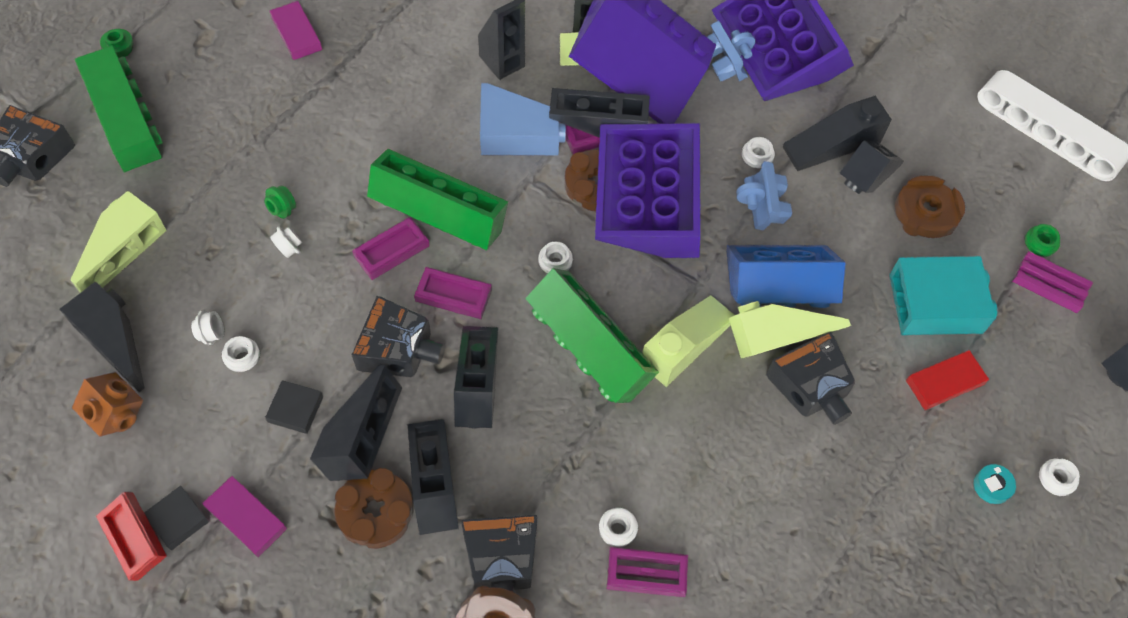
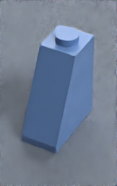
[480,83,565,155]

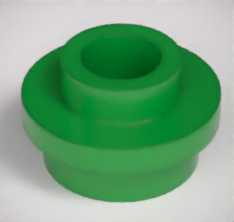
[100,29,133,58]
[264,185,296,219]
[1025,224,1060,257]

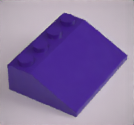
[568,0,716,124]
[712,0,854,101]
[595,123,700,258]

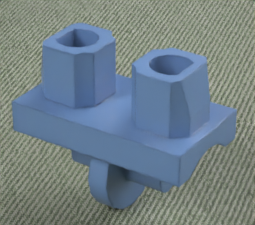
[707,20,755,82]
[736,161,792,230]

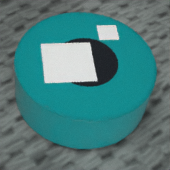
[974,464,1016,504]

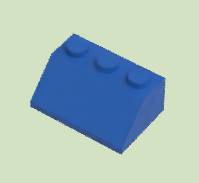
[726,245,846,308]

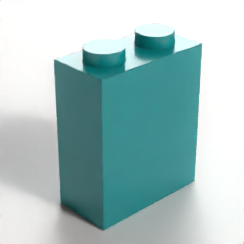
[889,256,997,335]

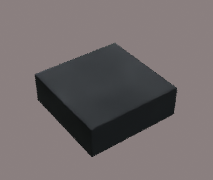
[265,380,323,434]
[144,485,209,551]

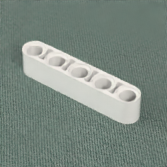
[977,70,1128,181]

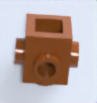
[72,372,144,437]

